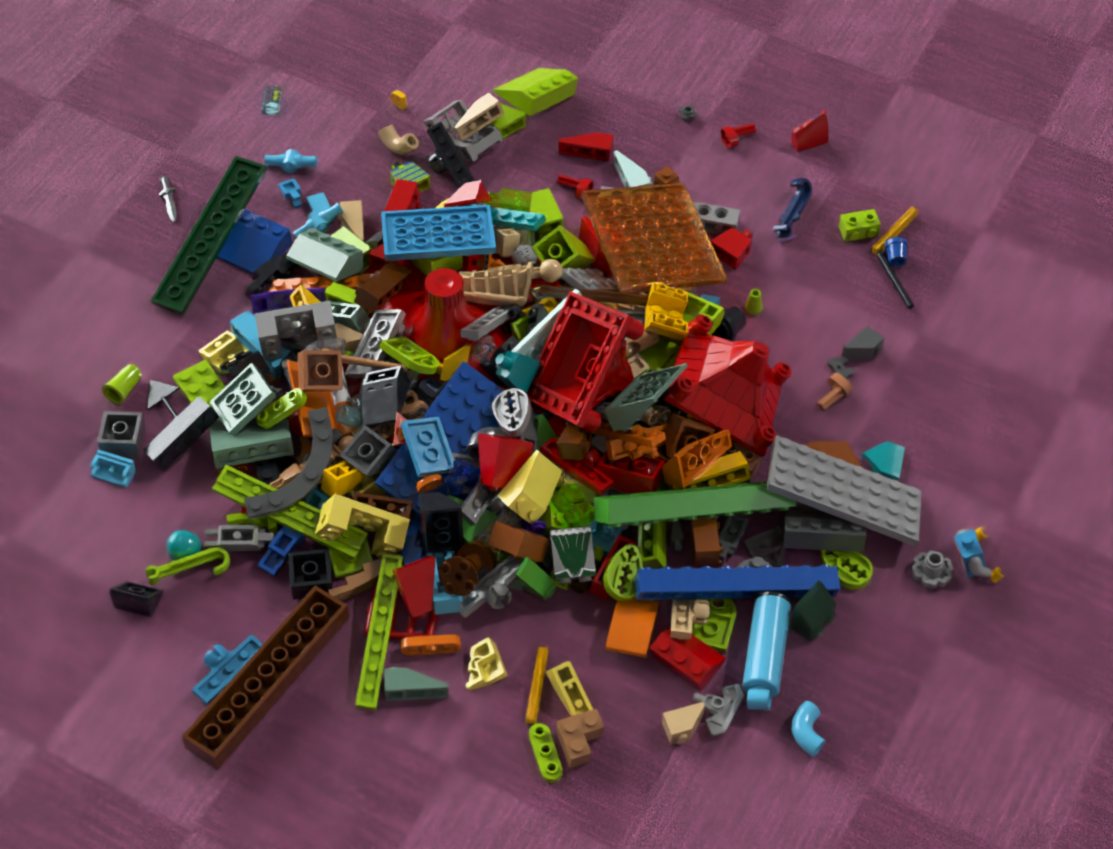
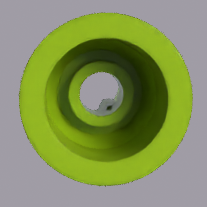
[102,364,142,405]

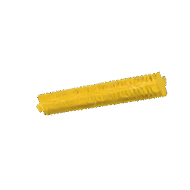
[871,206,919,256]
[525,647,549,724]

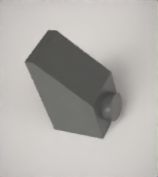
[841,326,885,360]

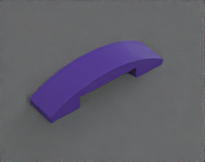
[251,287,326,315]

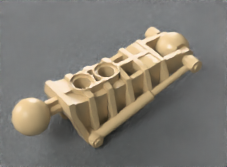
[459,259,563,306]

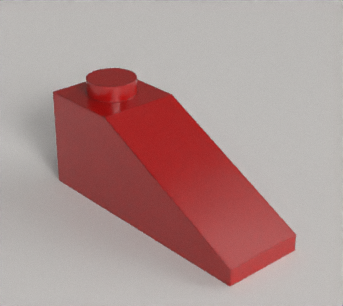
[558,132,614,162]

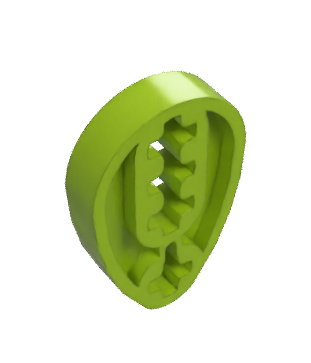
[603,544,643,601]
[820,550,873,590]

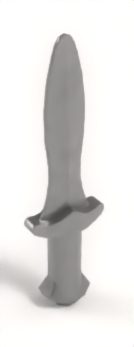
[159,176,177,222]

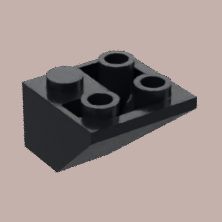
[215,350,270,378]

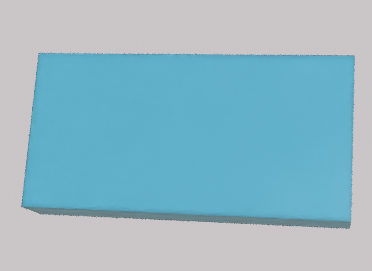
[307,192,336,221]

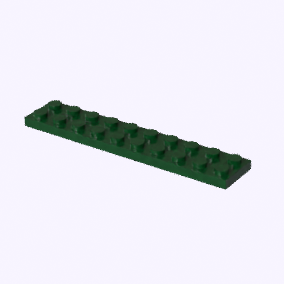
[150,156,268,315]

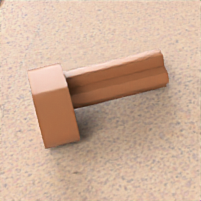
[817,372,853,411]

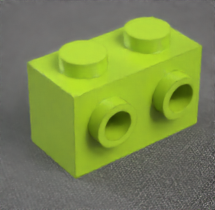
[838,209,881,242]

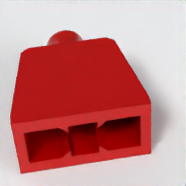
[710,228,752,270]

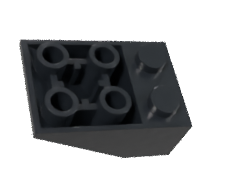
[362,365,411,427]

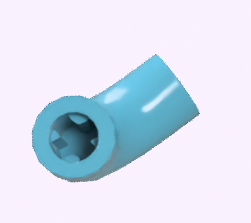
[792,701,825,757]

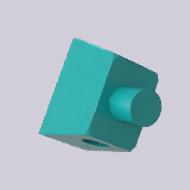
[495,350,541,393]

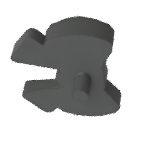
[827,357,855,379]

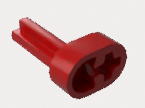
[720,123,756,148]
[557,174,594,201]

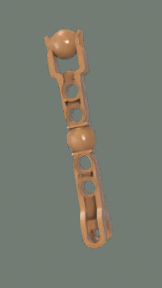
[269,389,429,500]

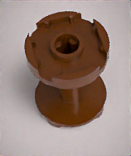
[439,541,496,596]

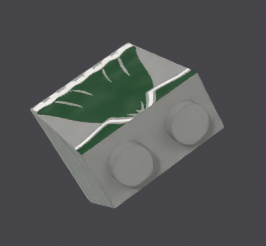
[549,526,596,584]

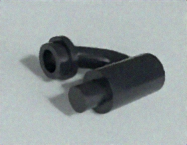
[501,305,527,334]

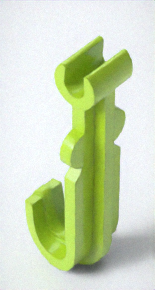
[145,547,230,585]

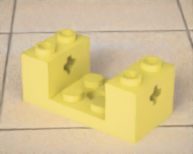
[315,494,410,559]

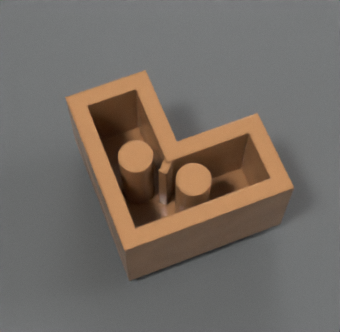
[556,708,604,768]

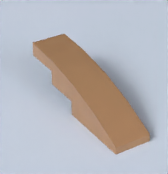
[328,553,402,601]

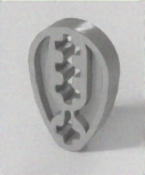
[492,388,531,437]

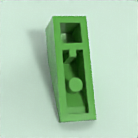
[515,557,556,601]

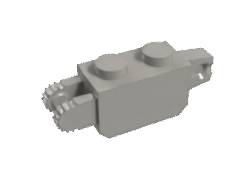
[204,525,276,551]

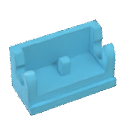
[90,449,136,488]

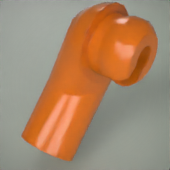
[628,445,659,461]

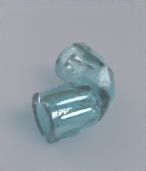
[335,394,362,427]

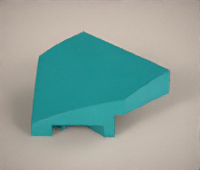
[861,441,905,480]

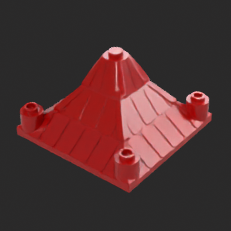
[526,291,644,431]
[664,315,792,458]

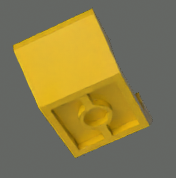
[644,282,688,340]

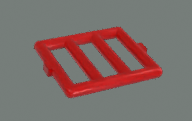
[364,584,441,640]

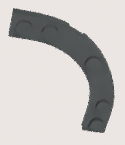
[244,407,333,519]

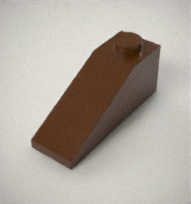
[352,492,413,519]

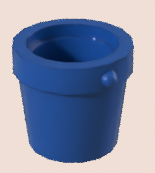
[884,237,908,267]

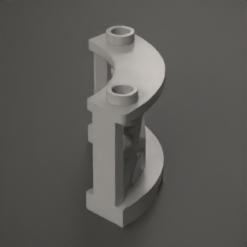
[423,100,503,162]

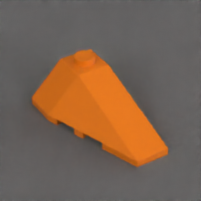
[662,430,732,489]

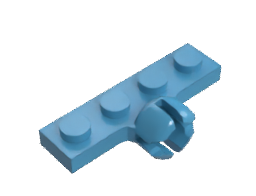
[192,634,263,706]

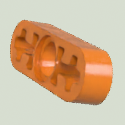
[401,634,461,656]

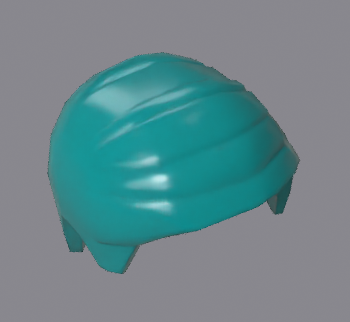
[166,530,202,560]

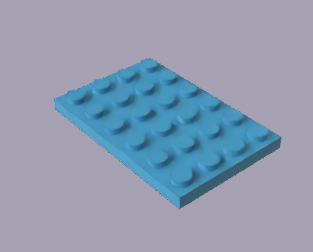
[381,205,496,261]

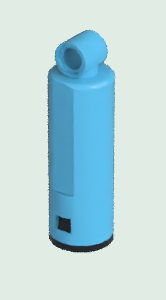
[743,592,791,711]

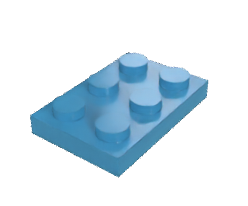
[401,417,457,477]

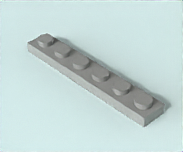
[461,304,524,341]

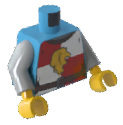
[954,527,1004,583]

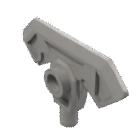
[693,684,744,736]

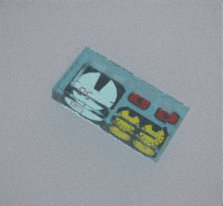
[261,86,282,114]

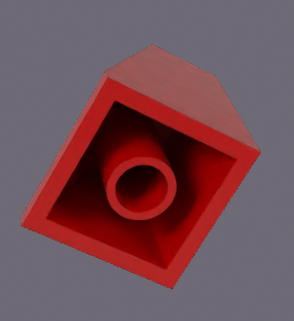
[478,433,533,491]

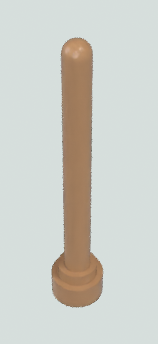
[322,348,408,372]

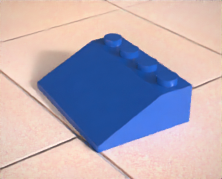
[217,209,292,274]

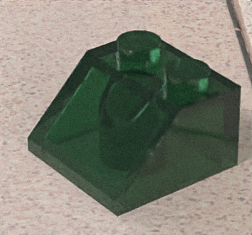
[791,580,836,642]

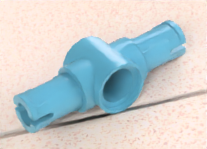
[264,149,318,173]
[293,202,344,238]

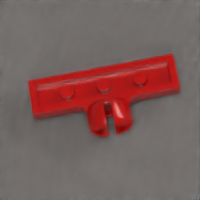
[539,437,614,496]

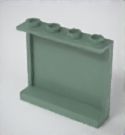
[209,417,294,469]

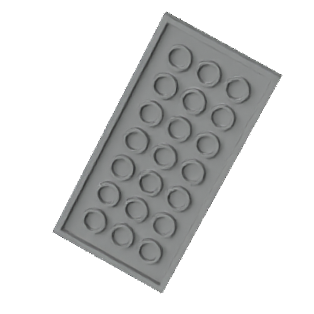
[766,435,922,546]

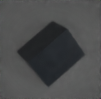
[109,581,164,618]

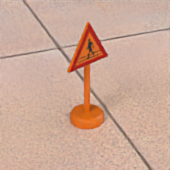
[393,412,444,494]

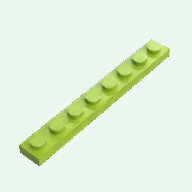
[355,553,403,711]

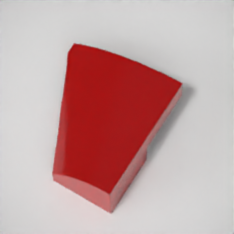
[791,110,829,152]

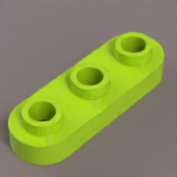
[256,388,307,429]
[529,723,562,783]

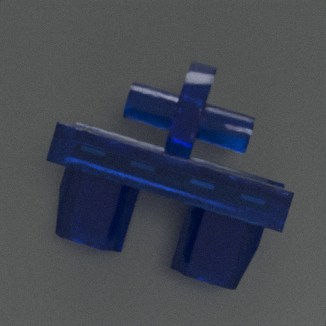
[441,459,481,495]

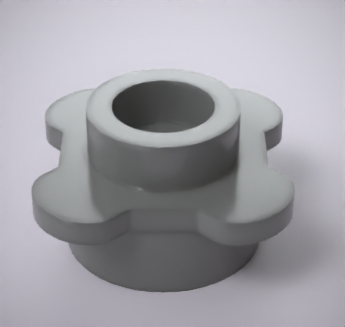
[678,105,697,122]

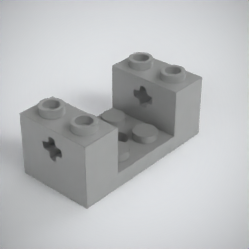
[255,301,339,360]

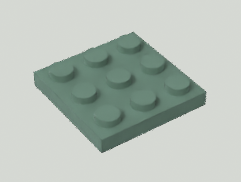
[210,363,276,436]

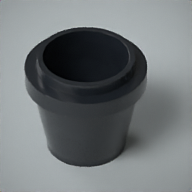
[711,306,746,342]

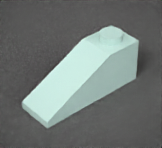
[614,151,653,194]

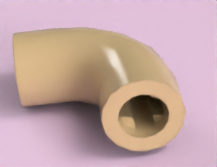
[378,125,419,155]

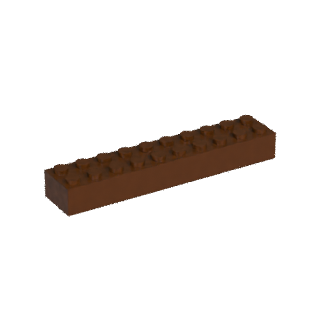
[181,586,349,770]

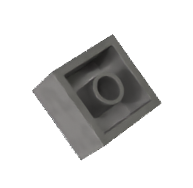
[97,411,146,457]

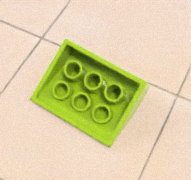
[493,68,578,116]

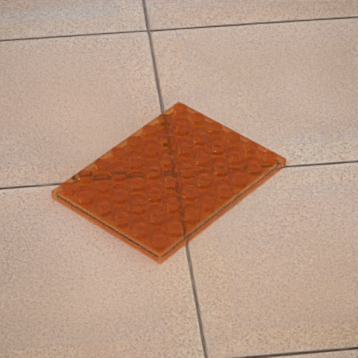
[581,183,727,293]

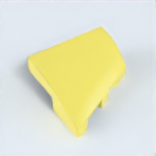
[466,637,508,690]

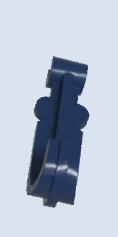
[773,178,812,237]

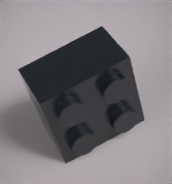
[288,549,333,600]

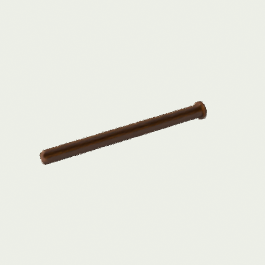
[539,285,688,311]

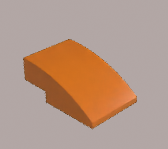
[605,597,659,658]

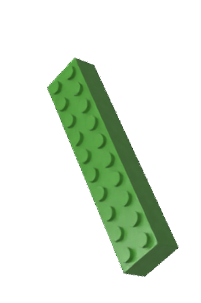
[594,481,796,527]

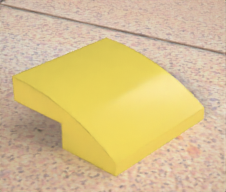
[199,331,249,370]

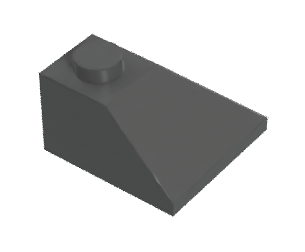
[340,425,397,477]

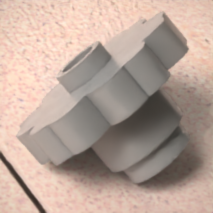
[911,550,953,589]

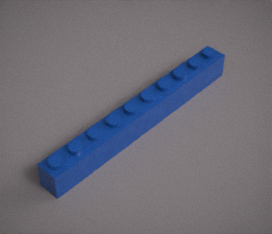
[634,565,840,600]

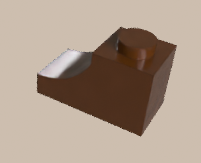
[557,421,590,460]

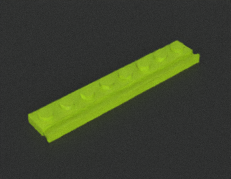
[212,465,368,560]

